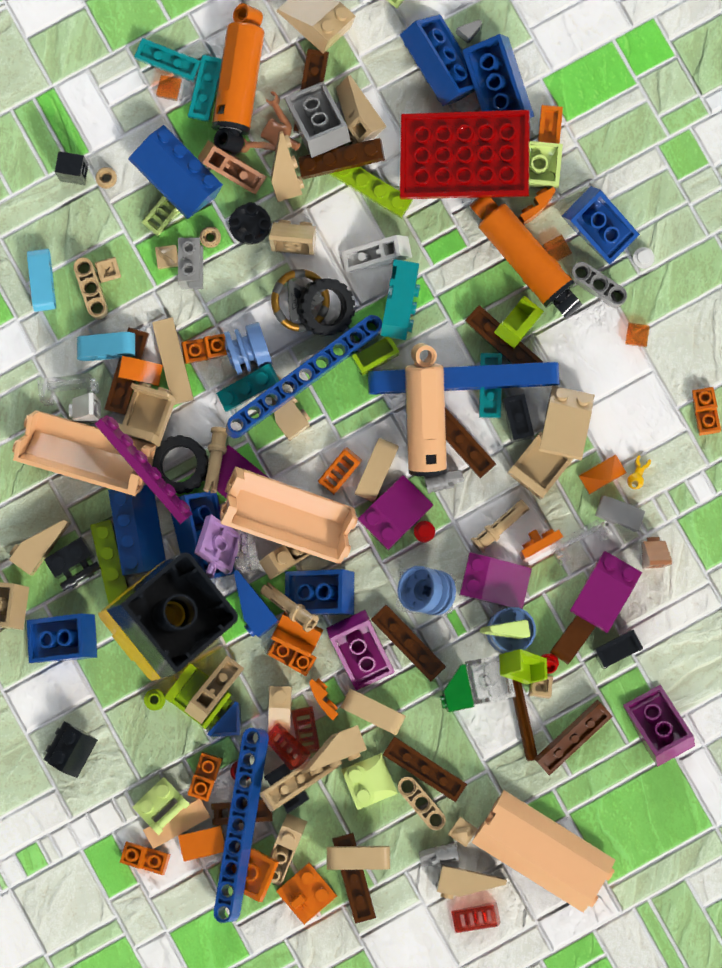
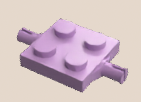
[195,515,243,578]

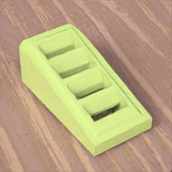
[141,195,179,236]
[480,620,530,639]

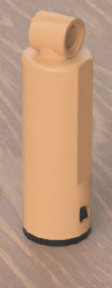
[405,343,447,476]

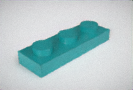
[134,38,201,82]
[188,55,222,122]
[479,353,502,418]
[216,363,279,412]

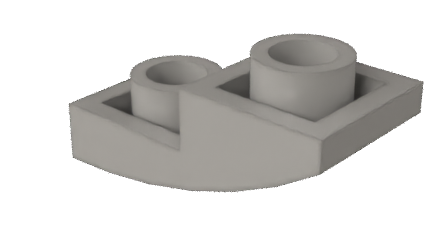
[595,495,645,532]

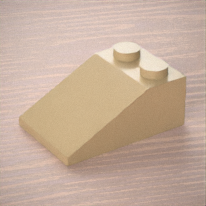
[277,0,356,53]
[269,220,316,255]
[539,386,595,460]
[0,582,29,630]

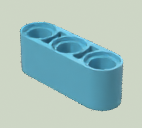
[27,249,56,312]
[77,332,135,361]

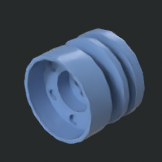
[224,322,273,376]
[397,566,456,616]
[486,607,536,653]

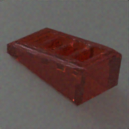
[291,706,320,755]
[268,723,311,770]
[451,902,500,933]

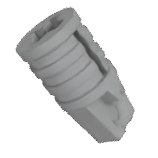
[424,469,464,494]
[419,843,459,866]

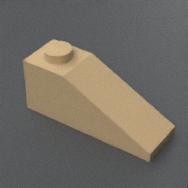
[9,520,70,576]
[184,655,244,724]
[268,686,292,752]
[437,865,507,899]

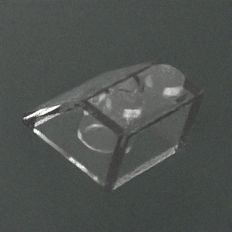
[465,655,516,705]

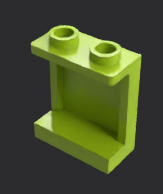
[164,663,233,729]

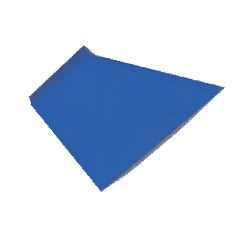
[207,701,242,737]

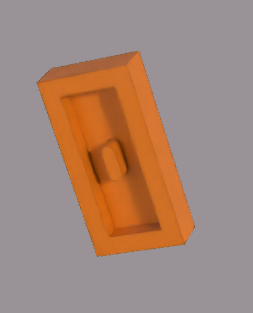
[538,105,563,144]

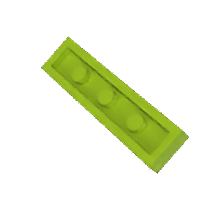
[330,167,413,219]
[90,520,128,604]

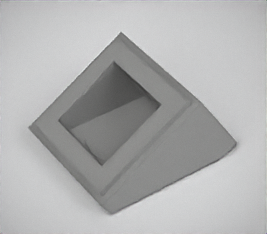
[456,20,482,43]

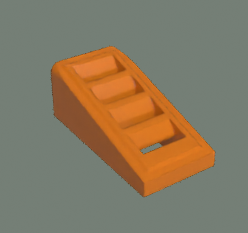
[318,447,363,495]

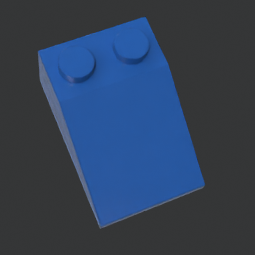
[561,186,640,265]
[285,569,355,615]
[234,570,279,638]
[26,613,98,663]

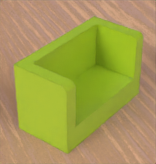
[494,296,544,348]
[351,337,399,376]
[499,649,548,684]

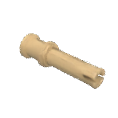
[203,427,228,493]
[470,499,530,554]
[260,583,319,632]

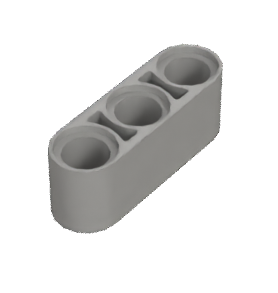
[571,262,627,308]

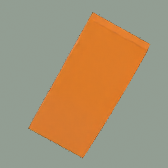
[519,187,556,225]
[181,334,227,364]
[118,356,163,386]
[692,387,721,436]
[266,641,317,676]
[309,678,339,720]
[187,752,223,802]
[120,841,171,875]

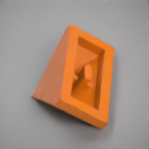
[579,454,627,494]

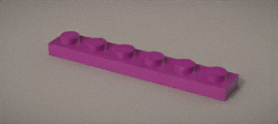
[95,415,192,524]

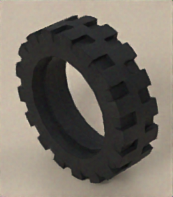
[297,278,355,336]
[152,435,209,494]

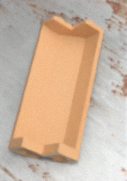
[12,410,156,496]
[220,467,358,564]
[472,790,615,913]

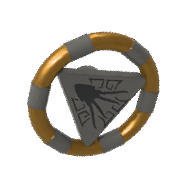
[271,269,330,332]

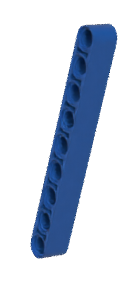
[226,315,382,438]
[368,362,560,395]
[214,728,269,923]

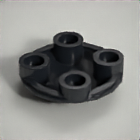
[228,202,271,245]

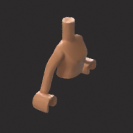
[240,91,300,153]

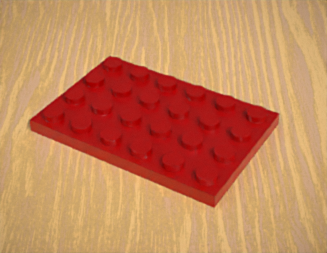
[400,110,530,199]

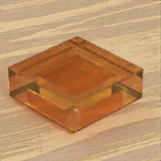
[156,75,182,101]
[543,235,572,262]
[625,323,650,348]

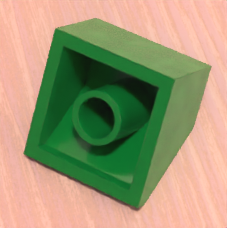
[440,664,474,712]

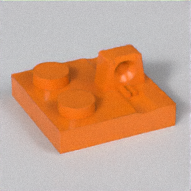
[519,529,563,560]
[230,844,279,902]
[276,862,337,925]

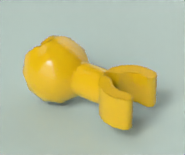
[627,455,651,489]

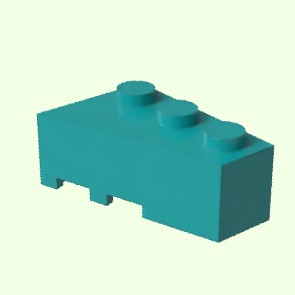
[381,259,420,340]

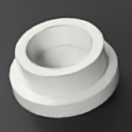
[633,247,654,269]

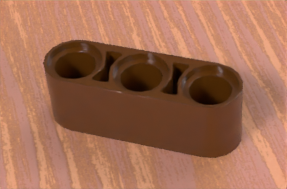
[550,615,596,665]

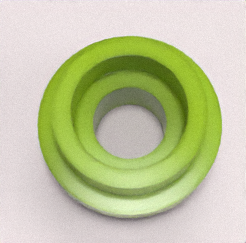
[144,689,166,711]

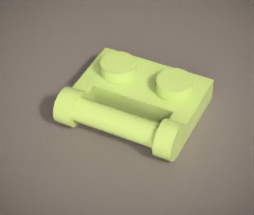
[132,777,190,835]

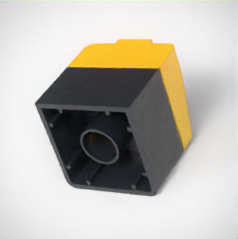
[98,553,238,681]

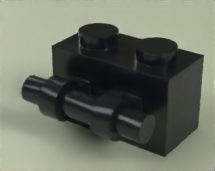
[44,537,101,591]
[43,721,98,778]

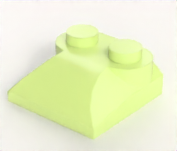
[529,141,563,189]
[341,753,398,810]

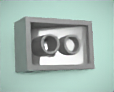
[284,81,351,158]

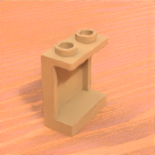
[118,382,176,447]
[507,431,573,500]

